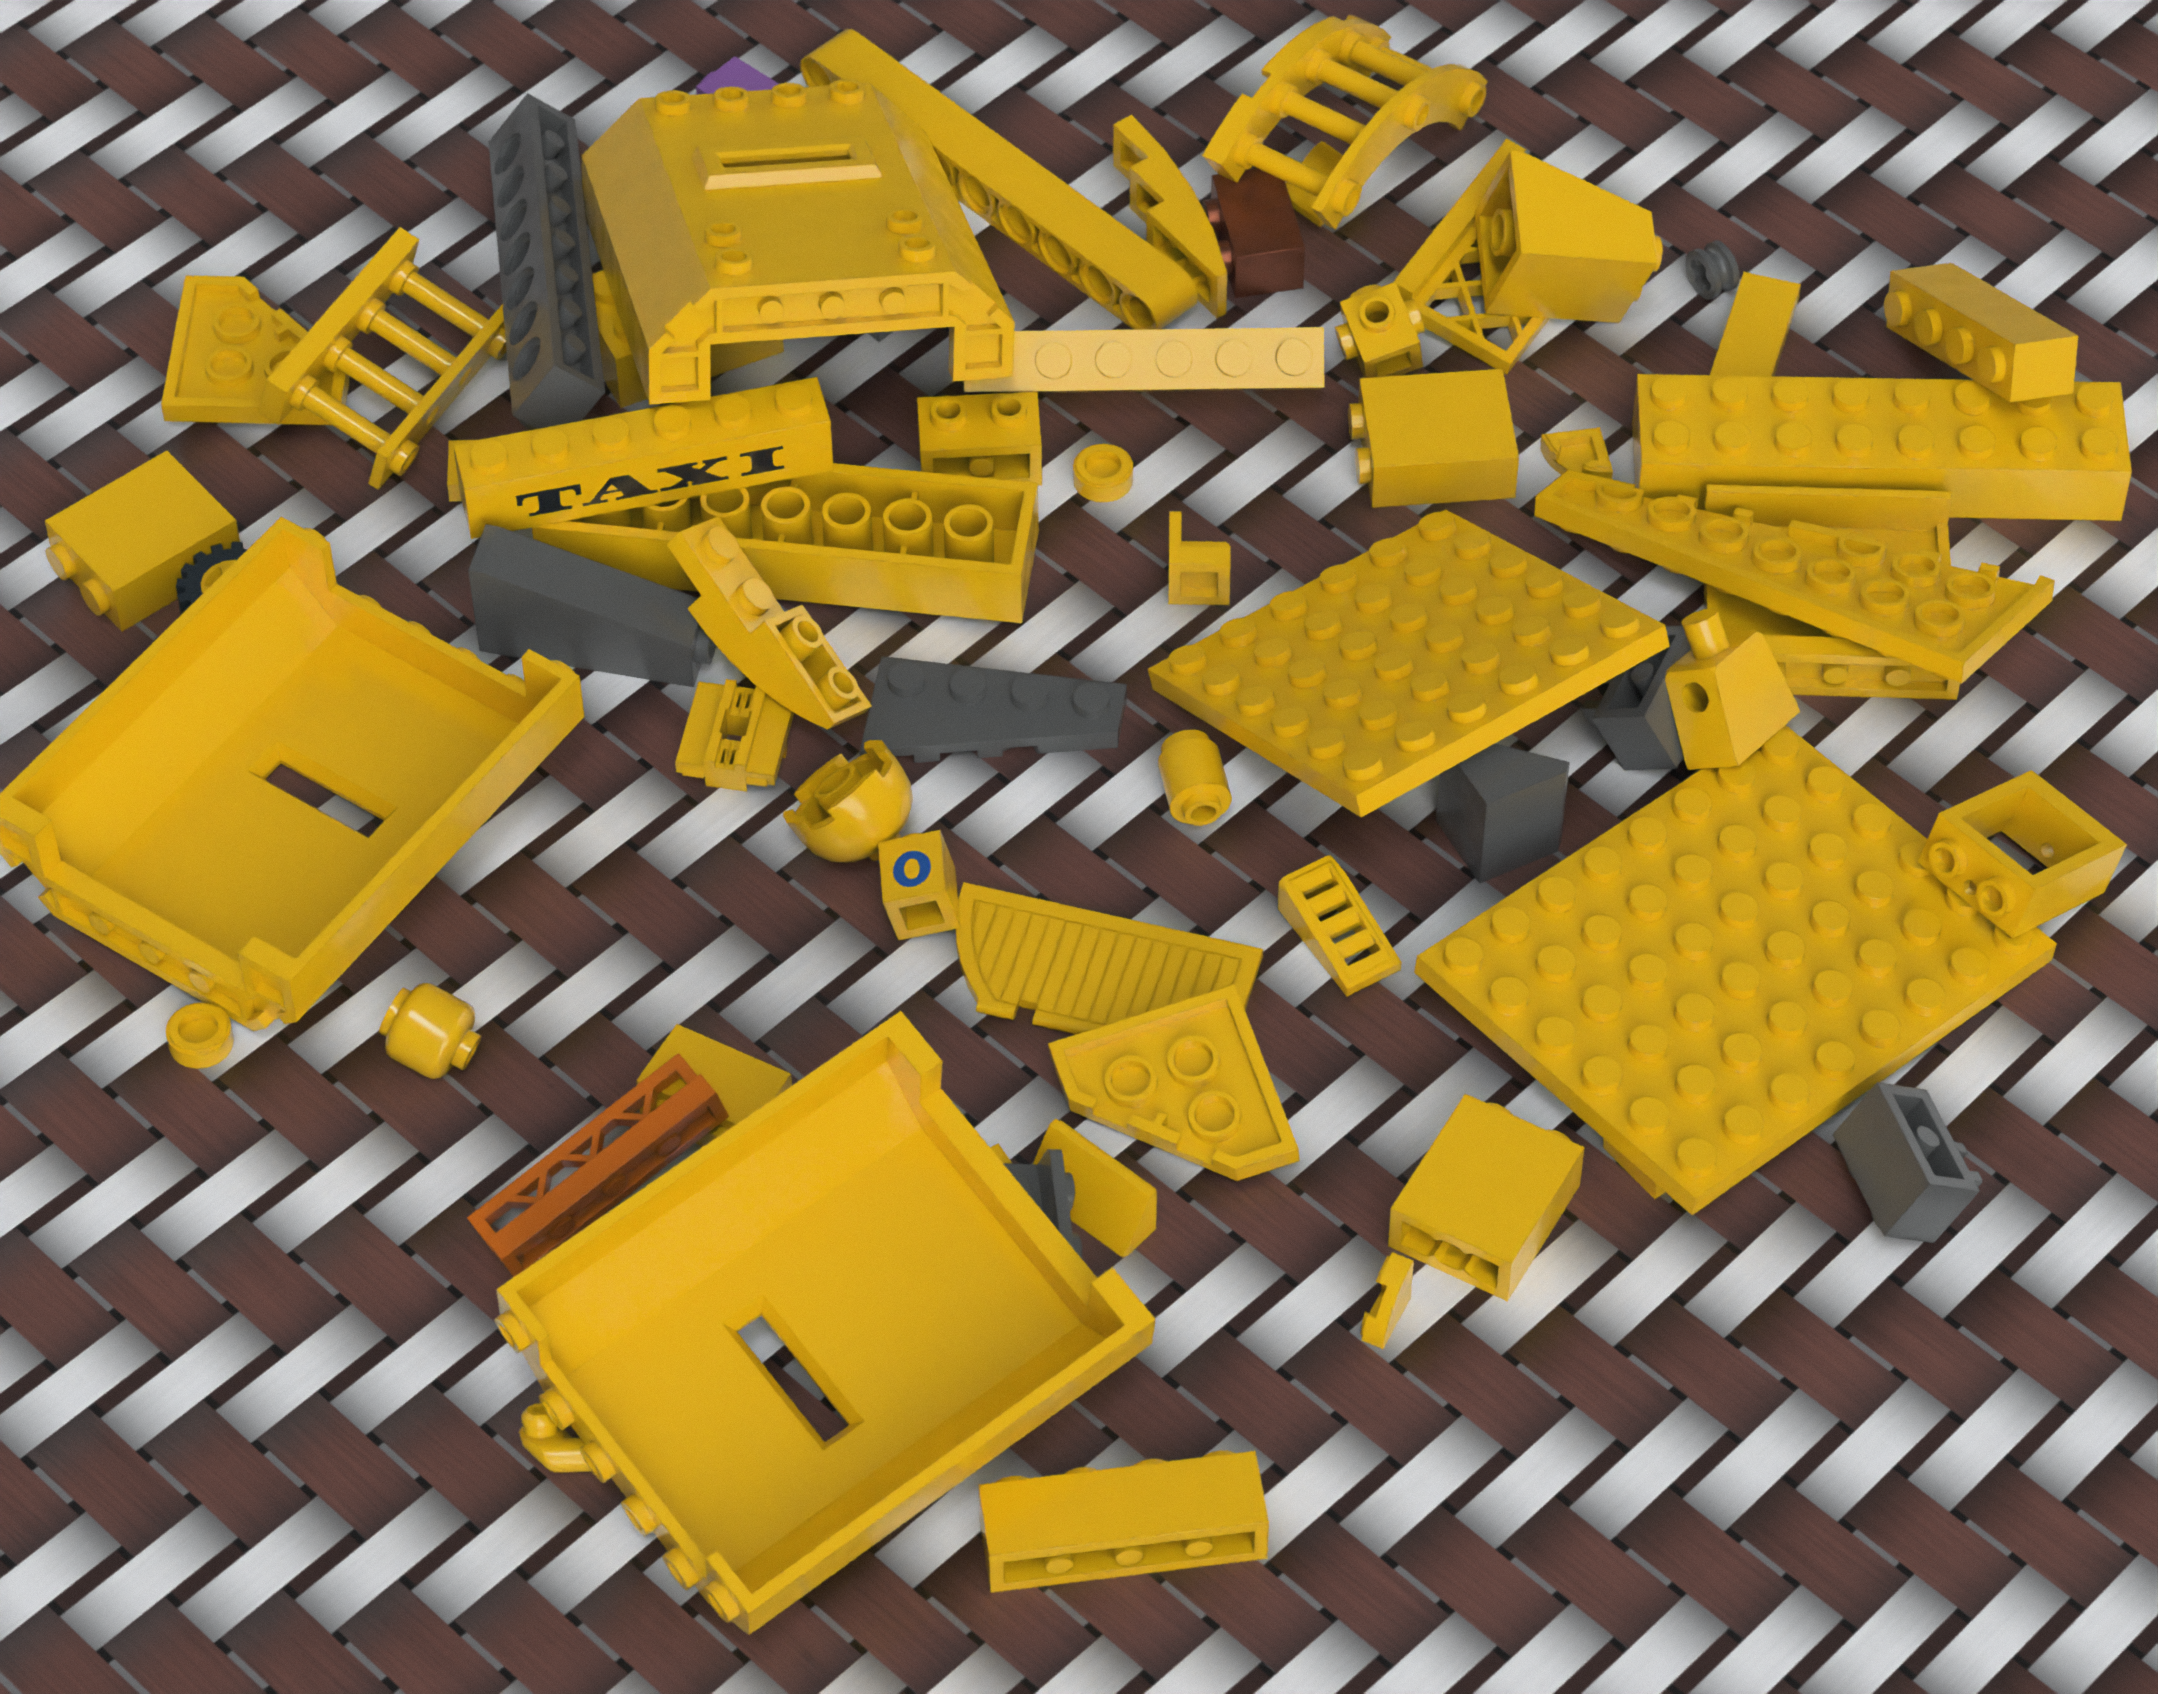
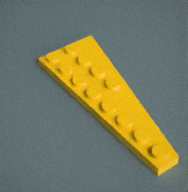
[1534,470,2055,684]

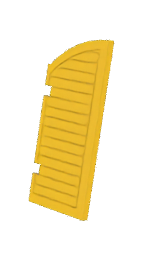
[956,882,1263,1034]

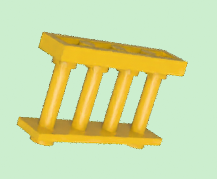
[259,227,507,490]

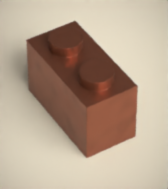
[1202,168,1305,298]

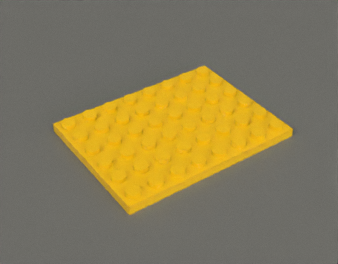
[1414,725,2057,1215]

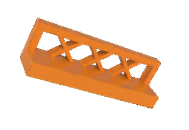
[467,1053,729,1277]

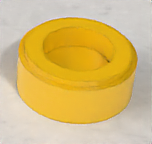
[1073,444,1133,503]
[166,1003,234,1069]

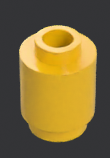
[1158,730,1232,826]

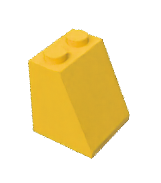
[1475,150,1663,323]

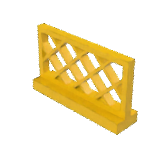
[1393,138,1550,375]

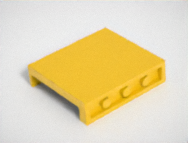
[1704,484,1960,700]

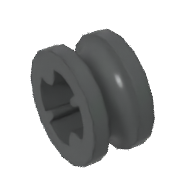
[1685,240,1740,300]

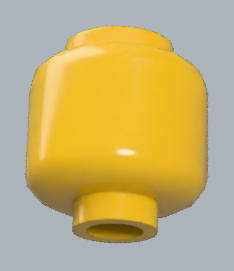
[379,983,482,1079]

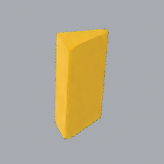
[1033,1118,1157,1257]

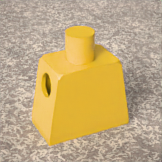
[1665,608,1800,770]

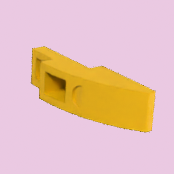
[666,516,872,730]

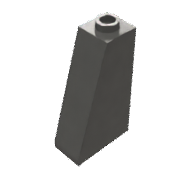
[468,524,716,687]

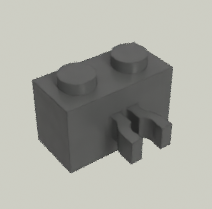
[1581,626,1691,770]
[1832,1082,1983,1243]

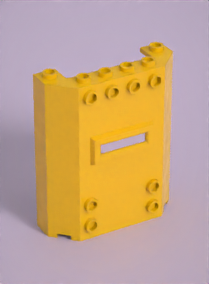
[582,79,1015,405]
[0,517,585,1031]
[495,1011,1156,1635]

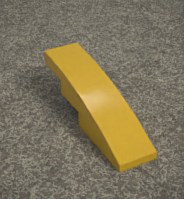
[1113,115,1227,318]

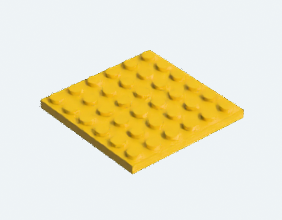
[1148,509,1670,818]

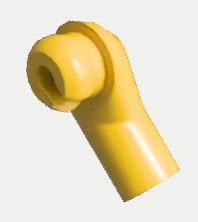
[519,1403,592,1473]

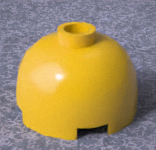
[783,740,913,862]

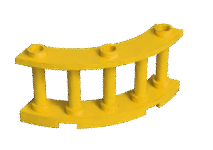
[1202,15,1488,230]

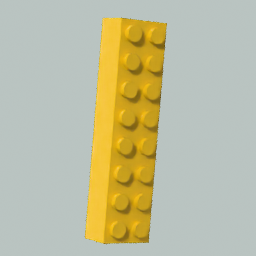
[1632,374,2132,521]
[532,463,1039,623]

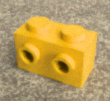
[917,392,1042,486]

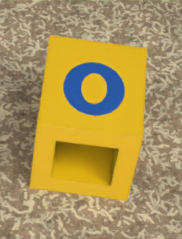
[878,830,961,941]

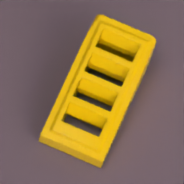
[1278,855,1402,996]

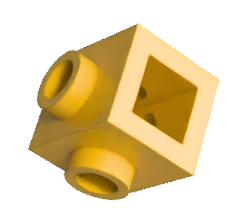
[1334,281,1425,378]

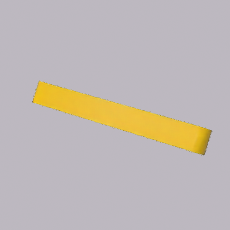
[800,29,1198,330]

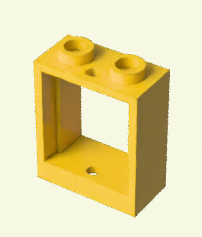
[1917,770,2127,939]

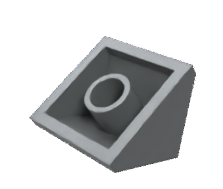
[1436,744,1570,884]

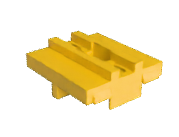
[675,679,794,792]

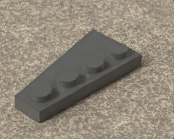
[860,656,1127,763]

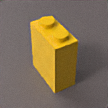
[1348,369,1519,508]
[45,450,240,632]
[1388,1094,1585,1302]

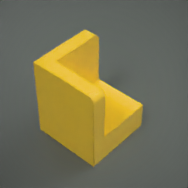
[1168,511,1231,605]

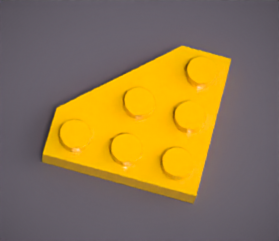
[161,275,350,425]
[1048,984,1300,1181]

